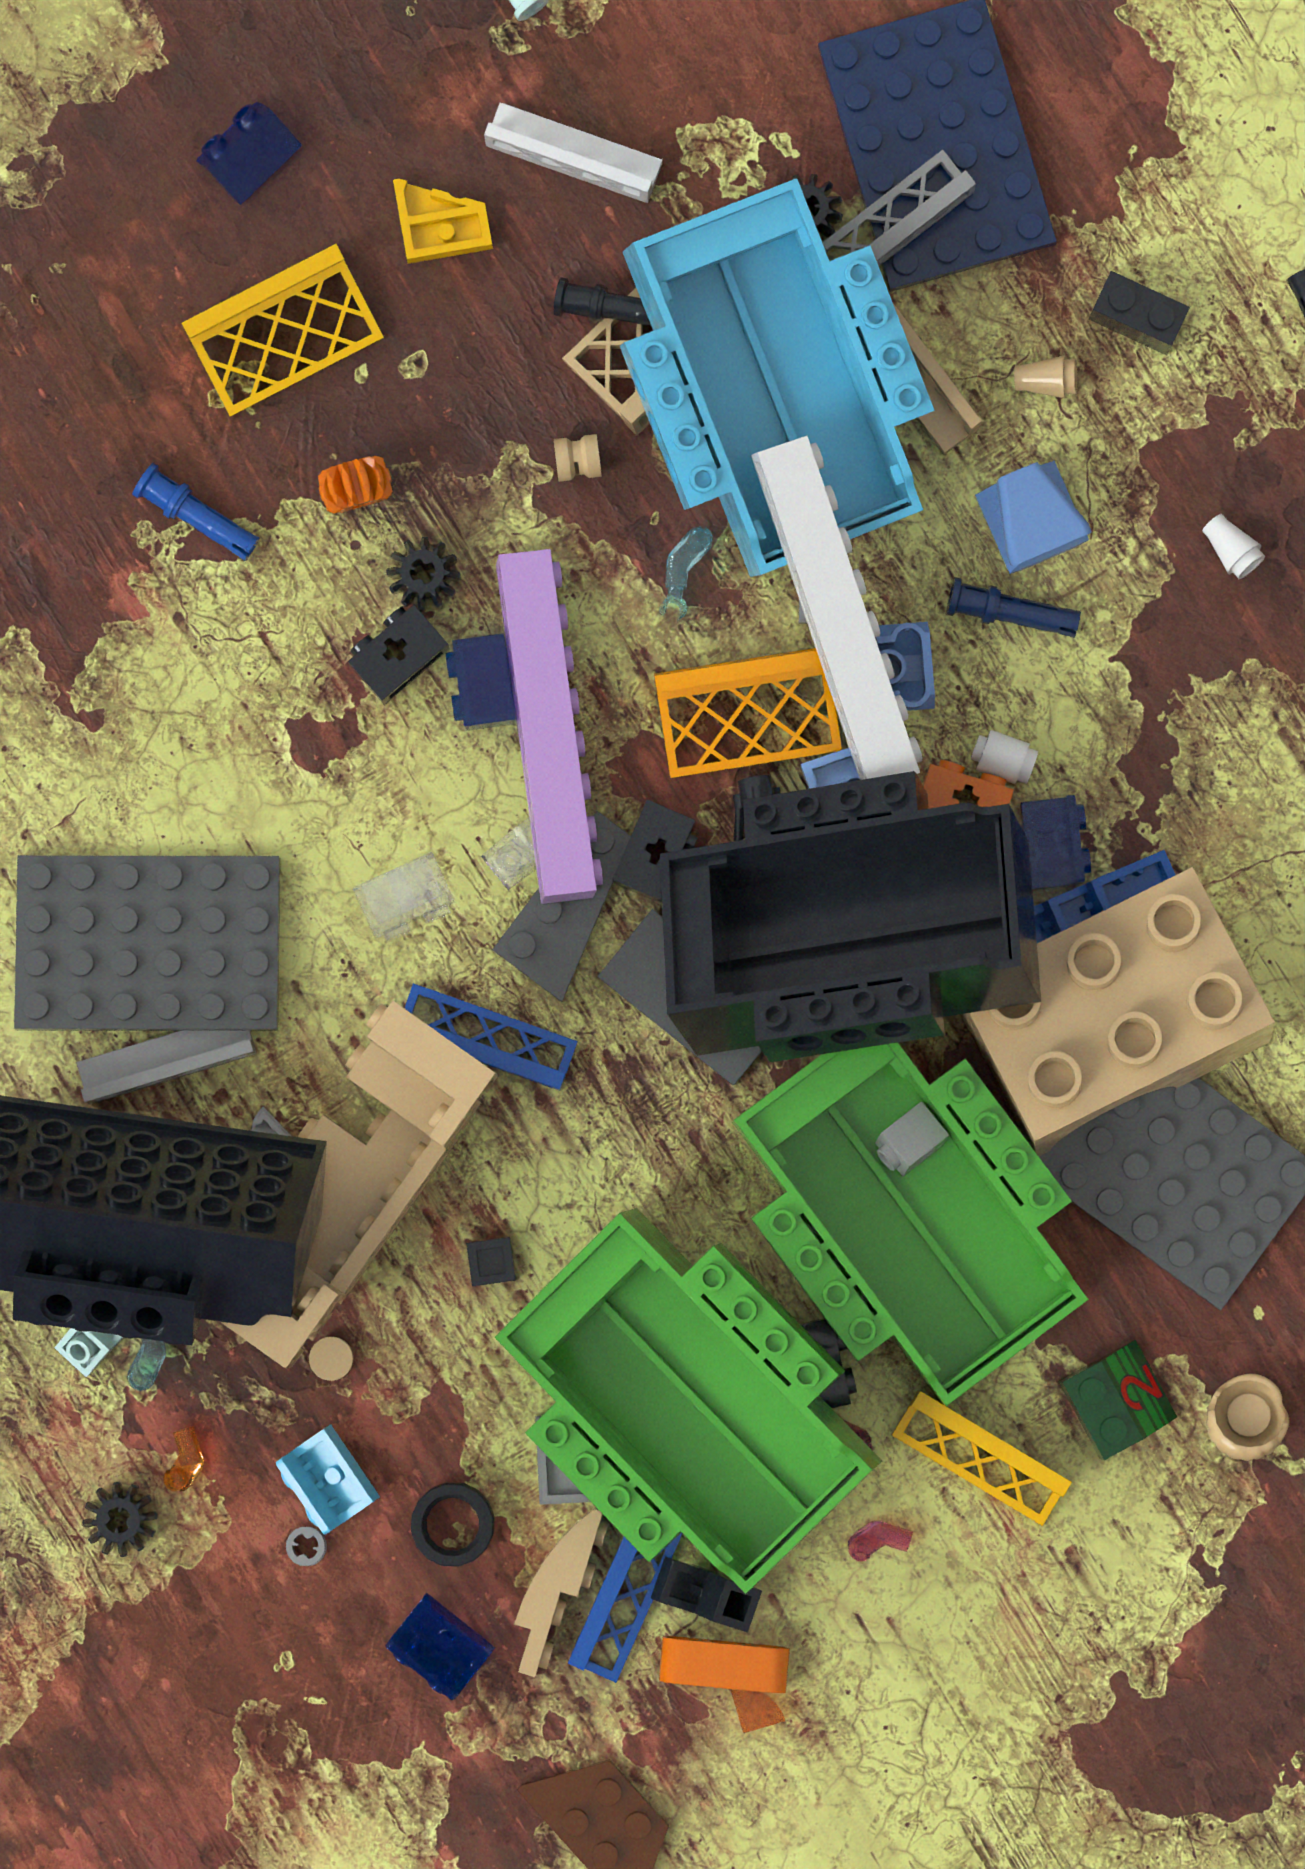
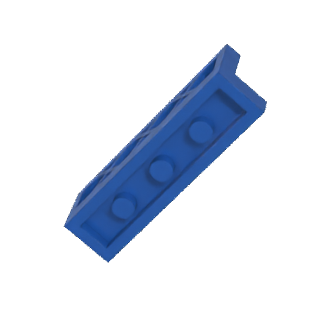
[405,983,578,1091]
[568,1532,683,1683]

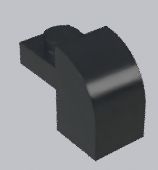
[651,1556,762,1633]

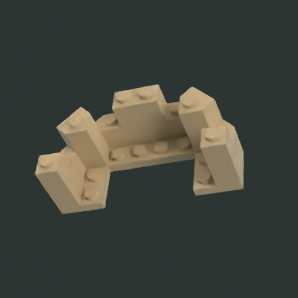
[221,1000,498,1369]

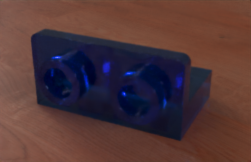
[1020,795,1091,890]

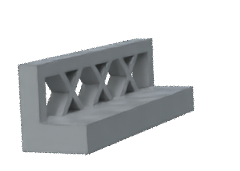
[822,150,976,266]
[76,1031,257,1105]

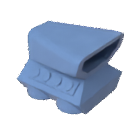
[975,461,1092,574]
[875,622,935,711]

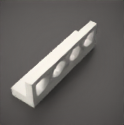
[484,102,662,203]

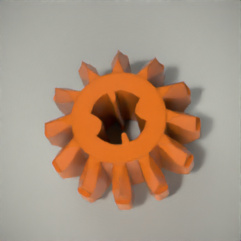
[318,456,393,513]

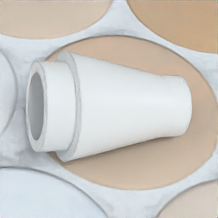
[1202,514,1265,579]

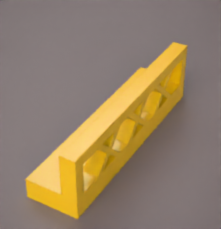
[891,1390,1072,1526]

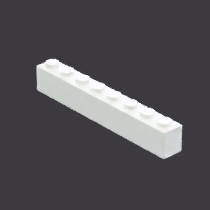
[751,436,922,780]

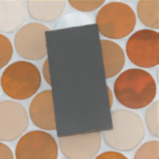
[598,909,762,1086]

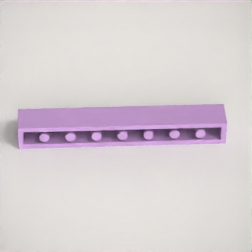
[496,549,603,904]

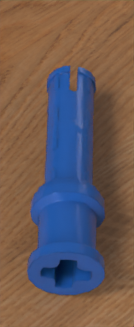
[132,463,260,561]

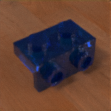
[196,102,302,205]
[385,1593,496,1700]

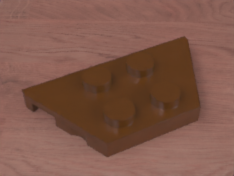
[517,1759,669,1869]

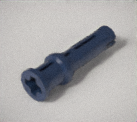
[946,577,1081,638]

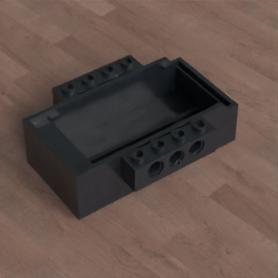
[660,771,1041,1062]
[0,1095,327,1346]

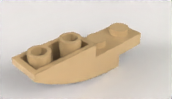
[514,1507,609,1677]

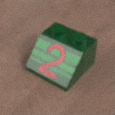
[1058,1340,1177,1460]

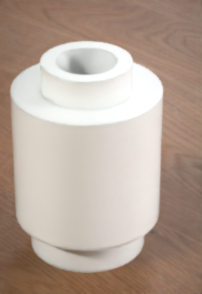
[971,730,1038,784]

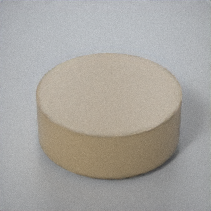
[309,1337,354,1381]

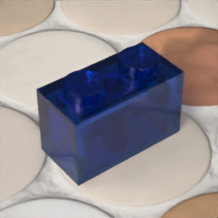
[445,633,517,731]

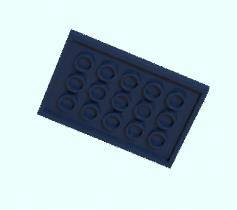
[818,0,1057,292]

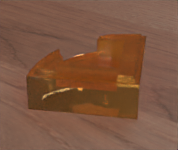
[731,1689,785,1733]

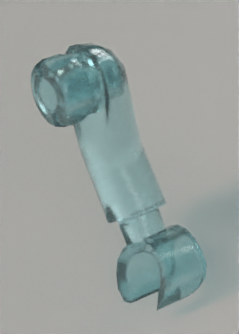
[659,526,713,622]
[127,1338,167,1391]

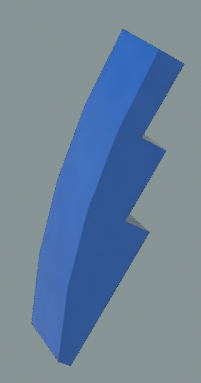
[1034,850,1175,943]

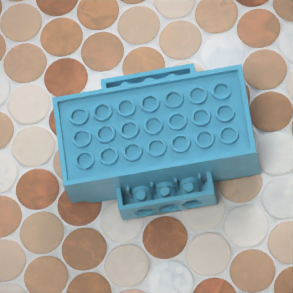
[620,178,935,577]

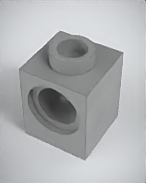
[875,1101,949,1177]

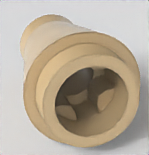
[1014,355,1078,399]

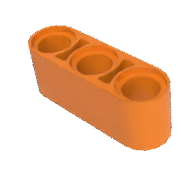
[659,1636,790,1693]

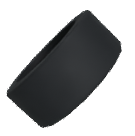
[411,1482,495,1567]

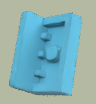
[276,1424,380,1535]

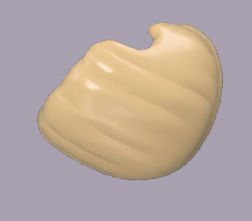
[1206,1373,1289,1461]

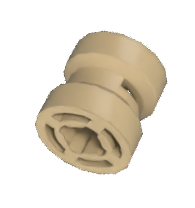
[554,434,602,482]

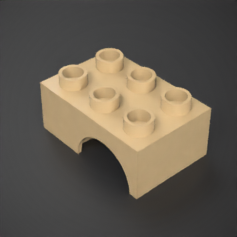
[961,867,1275,1156]

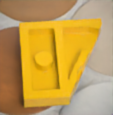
[393,179,493,264]

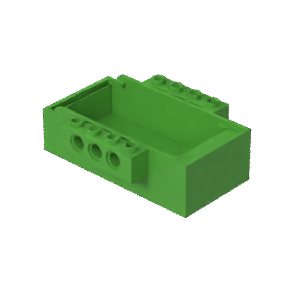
[732,1043,1089,1406]
[494,1208,882,1594]

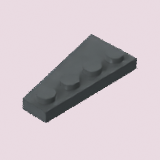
[492,811,631,1002]

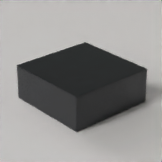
[466,1237,516,1286]

